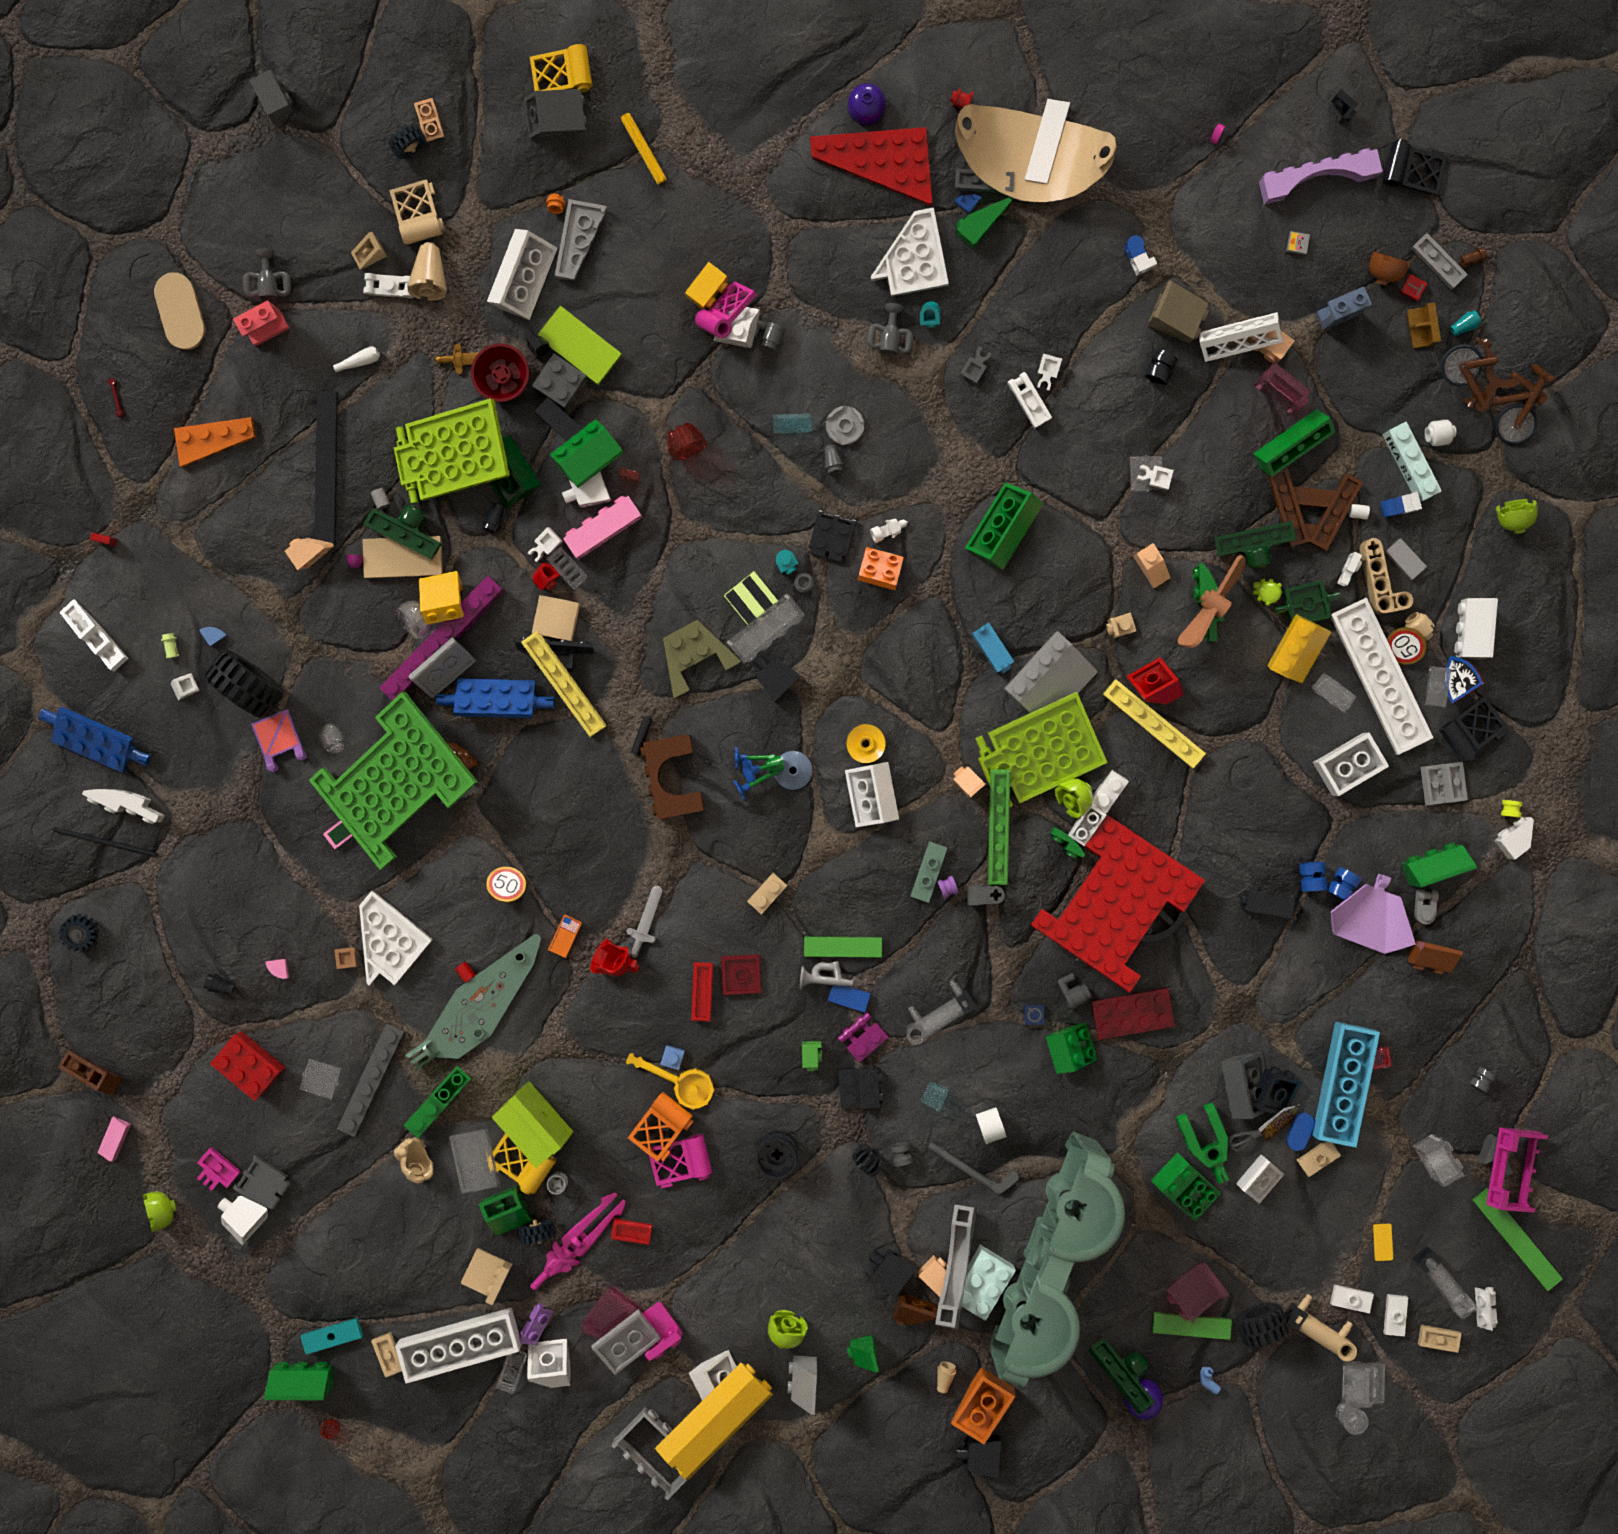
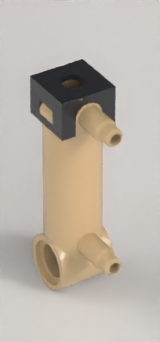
[1284,1295,1357,1361]

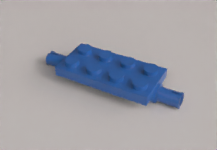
[436,679,555,718]
[38,707,151,773]

